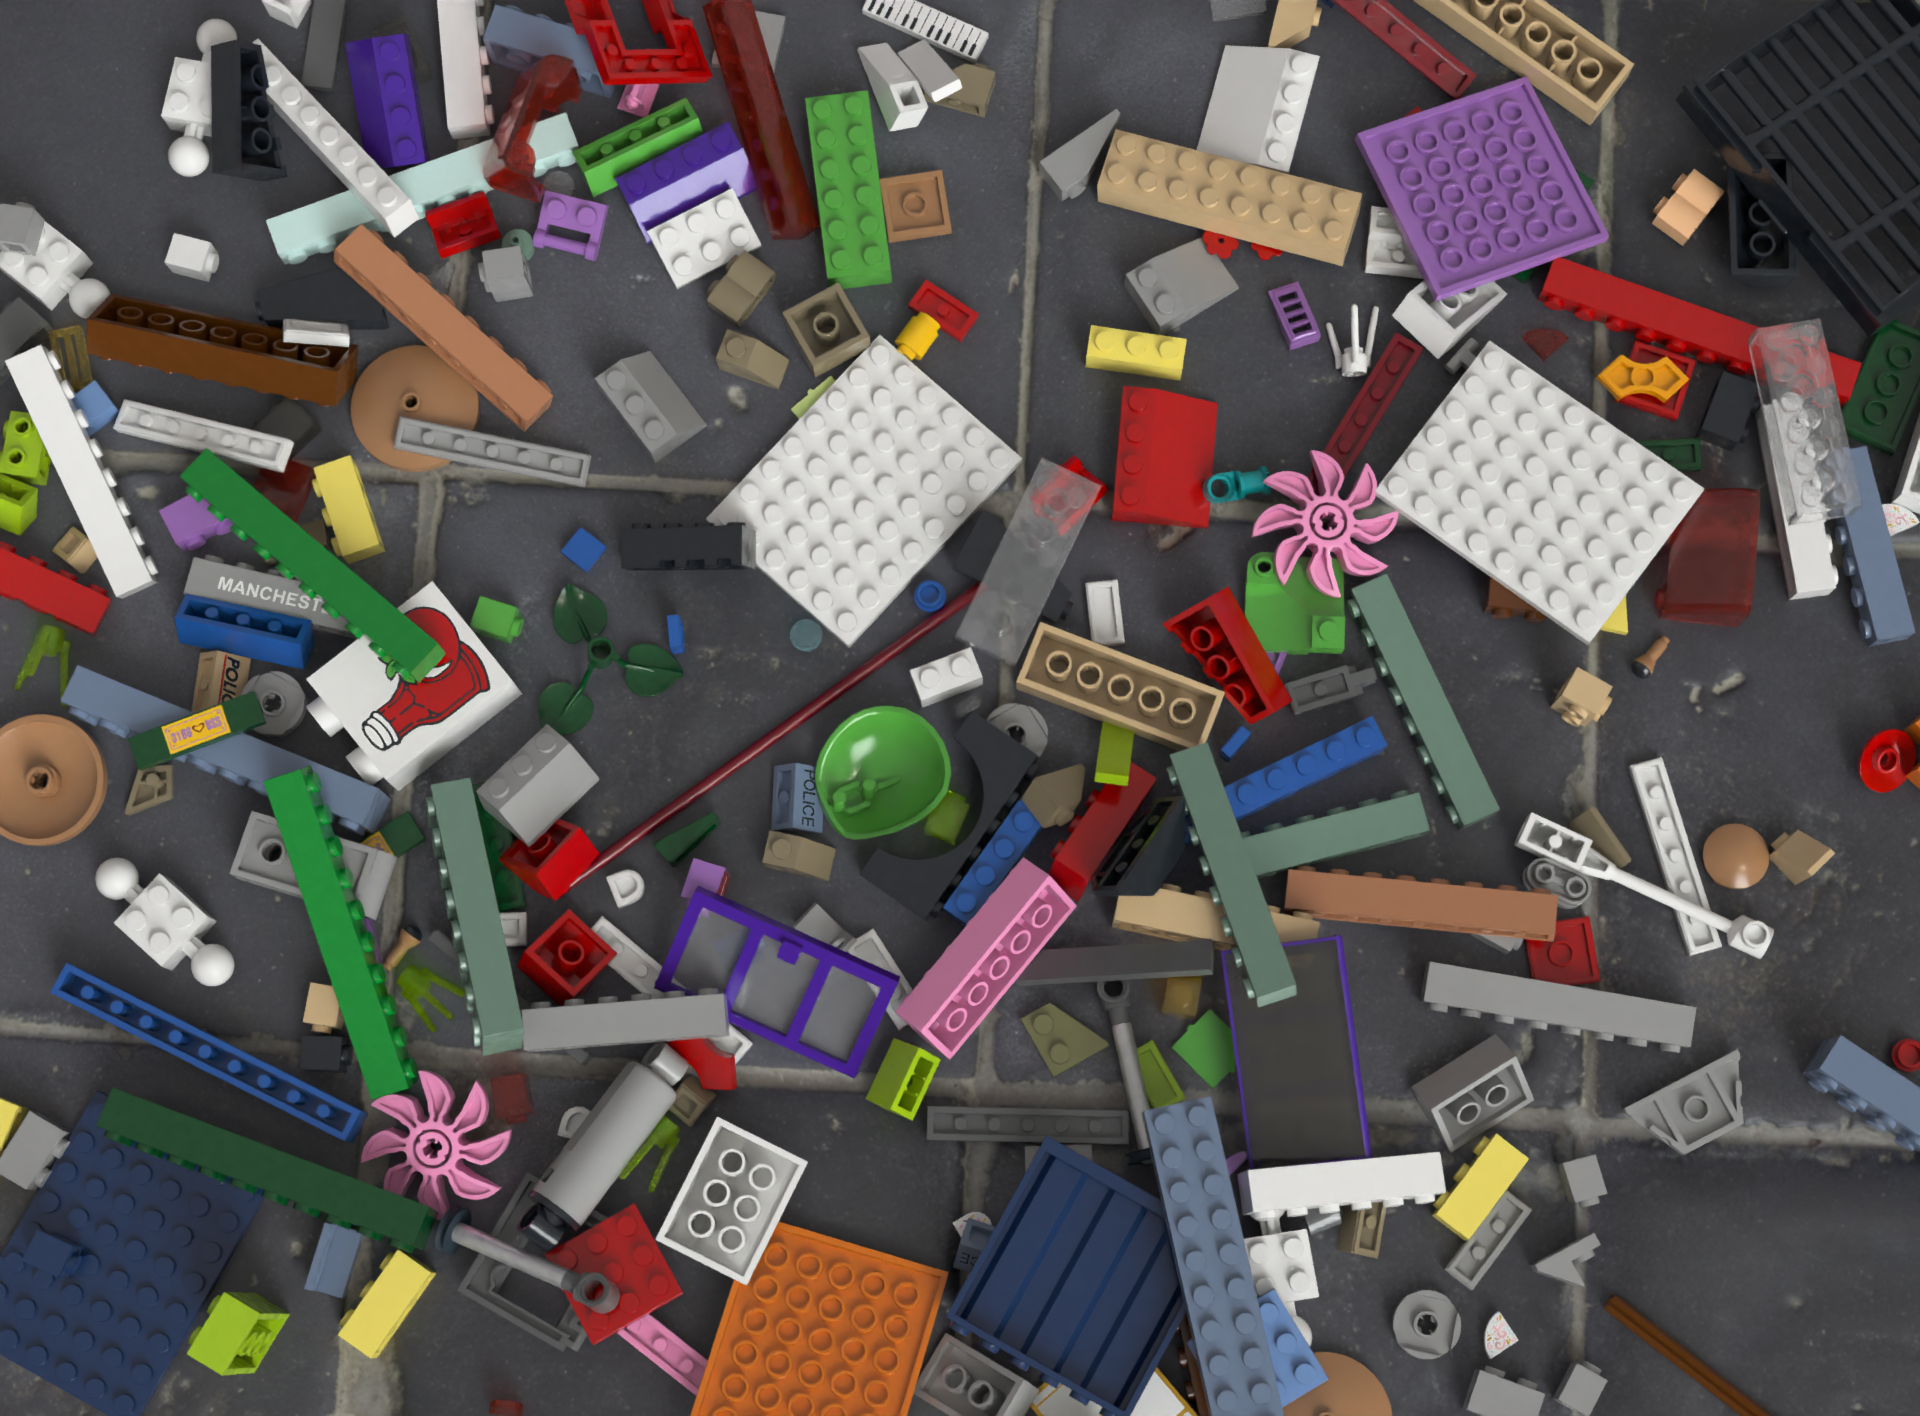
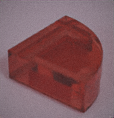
[1522,329,1569,361]

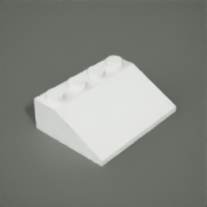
[1197,45,1320,174]
[655,1117,808,1286]

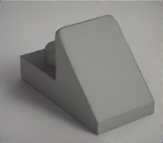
[1529,1233,1601,1286]

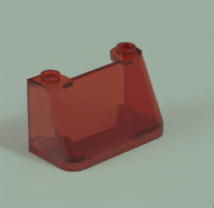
[482,54,583,204]
[1655,488,1760,627]

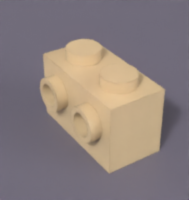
[1550,667,1613,727]

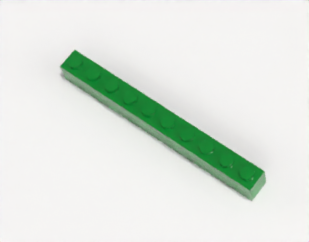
[179,448,446,683]
[263,765,418,1100]

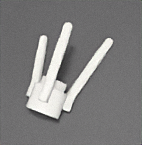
[1326,304,1379,377]

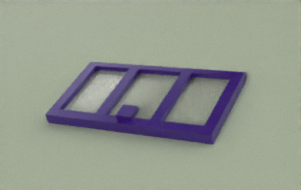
[654,885,900,1079]

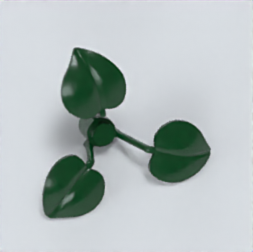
[538,584,684,736]

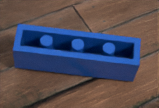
[174,594,315,669]
[943,800,1043,927]

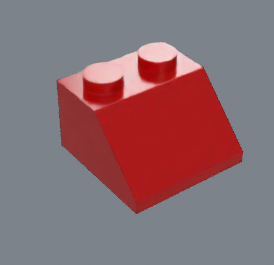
[499,819,600,901]
[517,909,618,1006]

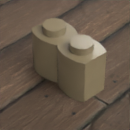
[706,251,777,328]

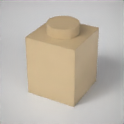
[303,982,344,1034]

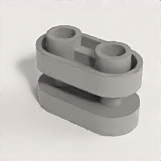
[1521,858,1592,909]

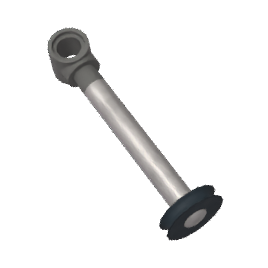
[1097,980,1152,1166]
[434,1204,620,1314]

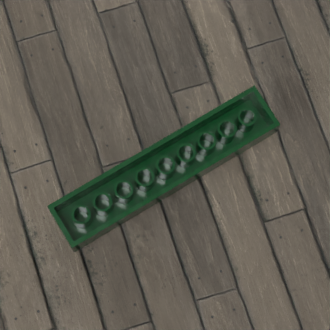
[96,1087,439,1254]

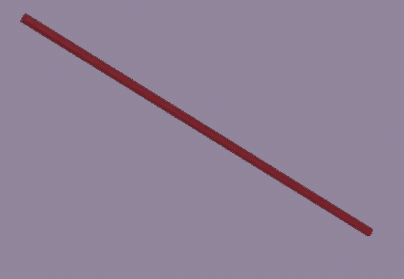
[559,545,1036,898]

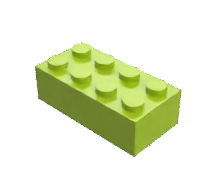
[187,1292,290,1376]

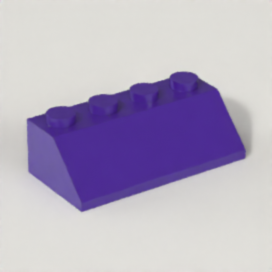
[345,33,430,168]
[615,122,760,244]

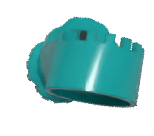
[1202,466,1271,504]

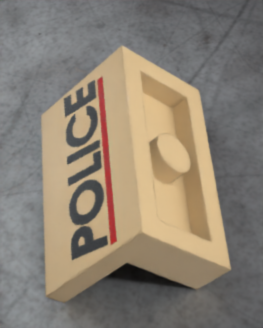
[191,650,251,713]

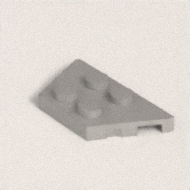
[1622,1049,1744,1155]

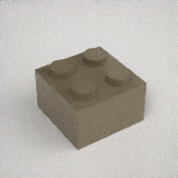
[782,282,871,378]

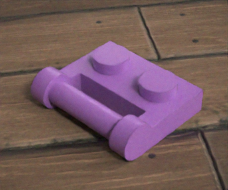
[533,190,609,261]

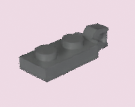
[1284,665,1377,717]

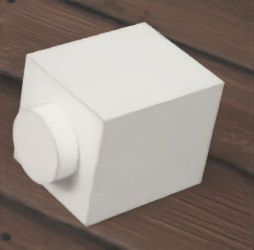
[165,233,219,282]

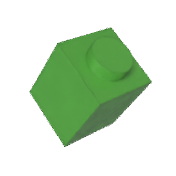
[470,596,524,644]

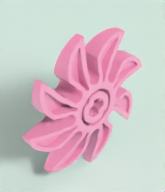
[1251,450,1398,598]
[361,1070,512,1221]

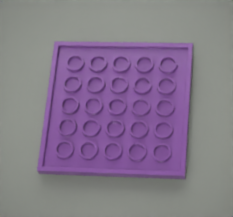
[1355,76,1609,302]

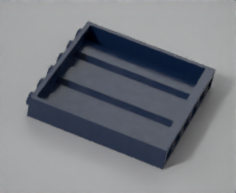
[946,1135,1186,1416]

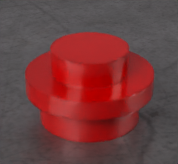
[1891,1039,1920,1072]

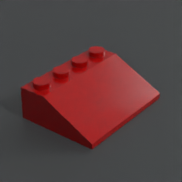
[1111,386,1218,529]

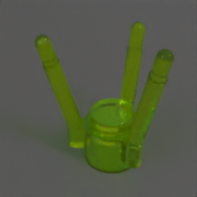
[14,625,71,707]
[396,964,465,1033]
[619,1116,681,1193]

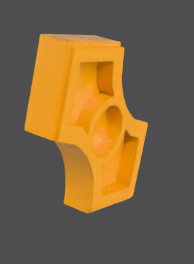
[1596,355,1689,403]

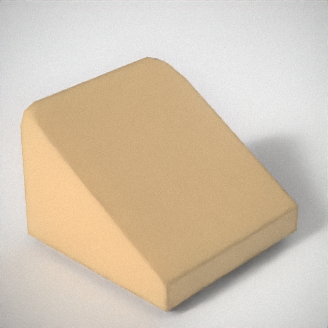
[52,526,98,574]

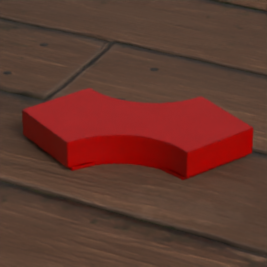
[668,1038,737,1090]

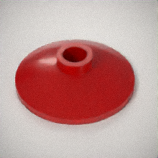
[1858,728,1916,793]

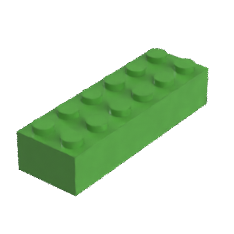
[805,90,892,289]

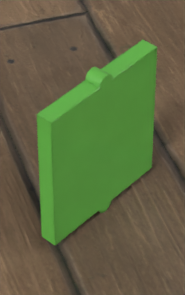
[1171,1009,1249,1089]

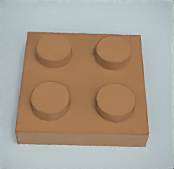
[879,170,952,243]

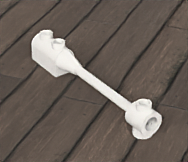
[1514,812,1774,959]

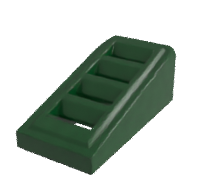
[653,812,720,867]

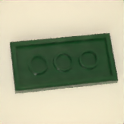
[1832,320,1920,456]

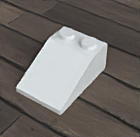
[1392,281,1507,359]

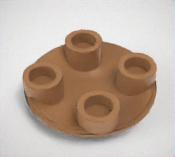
[1703,824,1769,889]

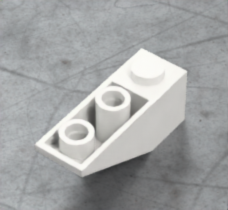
[857,43,928,132]

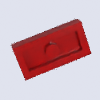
[908,280,979,343]

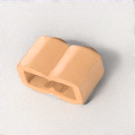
[1652,169,1725,246]

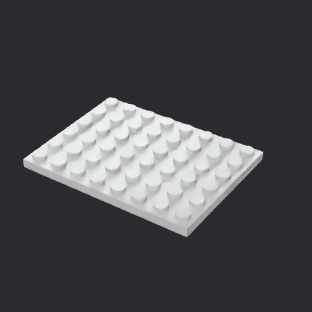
[706,335,1022,648]
[1375,340,1704,645]

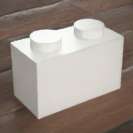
[909,647,983,708]

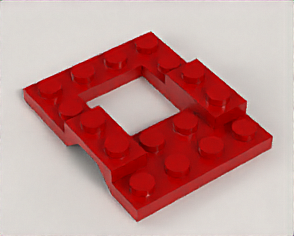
[564,0,712,85]

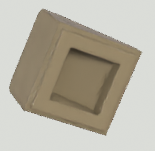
[669,1075,716,1127]

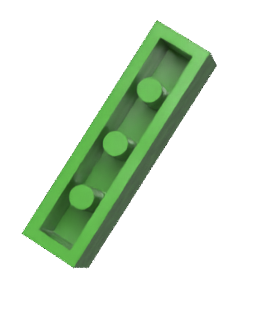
[572,98,704,197]

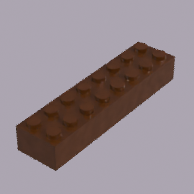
[86,293,358,407]

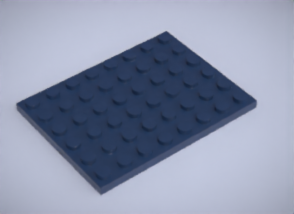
[0,1091,265,1416]

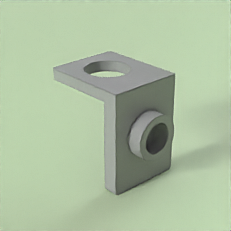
[793,903,857,952]

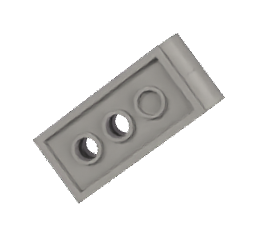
[229,811,397,921]

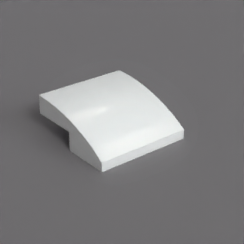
[1365,206,1423,279]

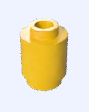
[895,312,940,361]

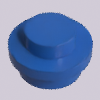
[914,580,946,613]

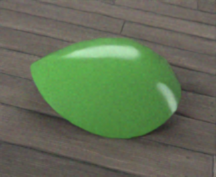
[815,706,951,840]

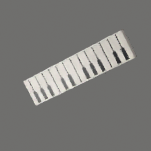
[862,0,989,64]

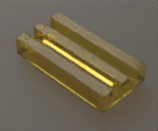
[48,325,92,392]

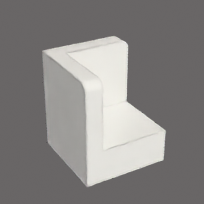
[261,0,312,29]

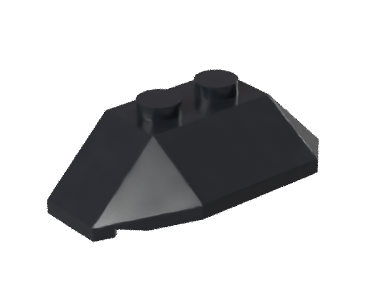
[1091,796,1185,896]

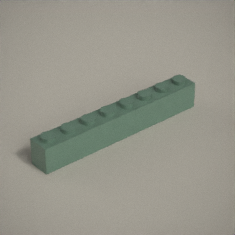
[1346,574,1500,831]
[1166,742,1297,1007]

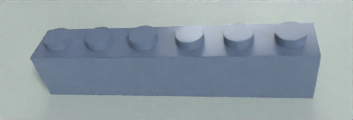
[1818,446,1916,647]

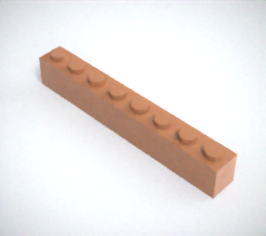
[334,224,553,432]
[1284,866,1558,942]

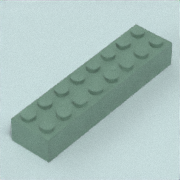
[425,778,524,1056]

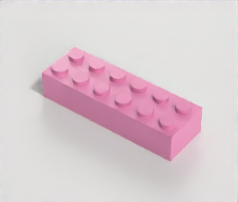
[895,857,1077,1060]

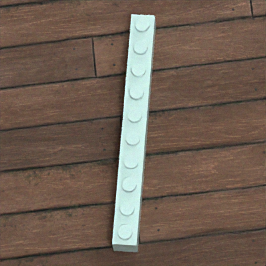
[266,112,579,265]

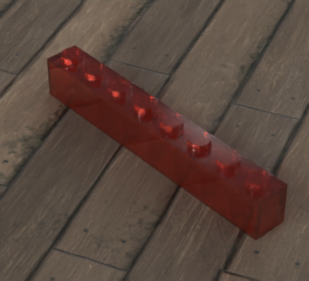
[702,0,820,240]

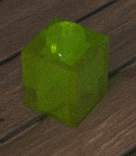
[924,791,970,846]

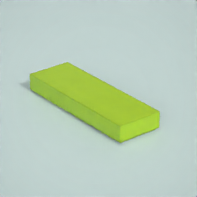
[1094,721,1134,786]

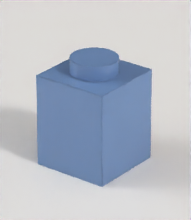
[72,380,119,436]

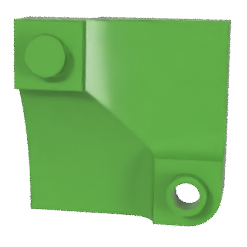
[1244,552,1345,655]

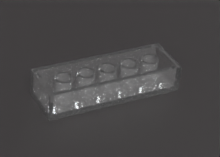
[1747,318,1863,526]
[954,457,1101,667]

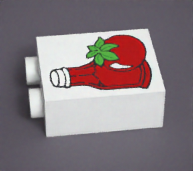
[306,581,522,791]

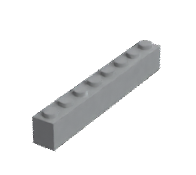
[1420,961,1697,1053]

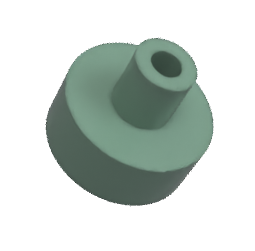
[502,229,535,261]

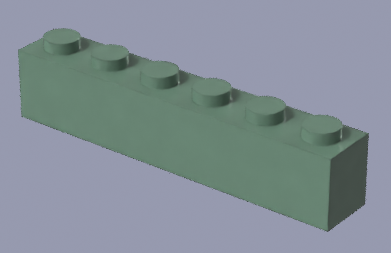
[1241,790,1430,879]

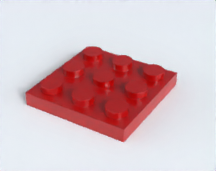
[545,1203,684,1345]

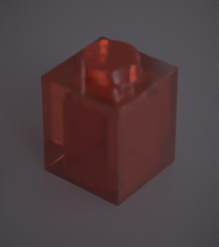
[490,1073,535,1125]

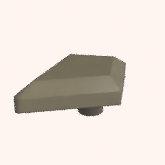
[125,765,174,816]

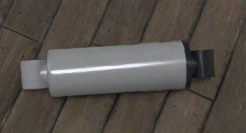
[517,1041,688,1251]

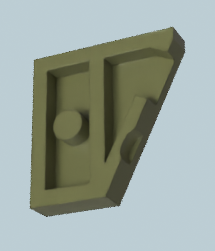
[1021,1002,1109,1078]

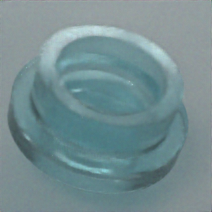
[790,619,823,652]

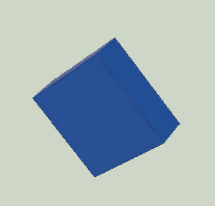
[560,527,607,573]
[667,615,685,654]
[1219,726,1251,763]

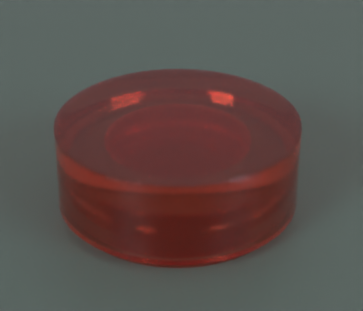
[488,1400,524,1416]

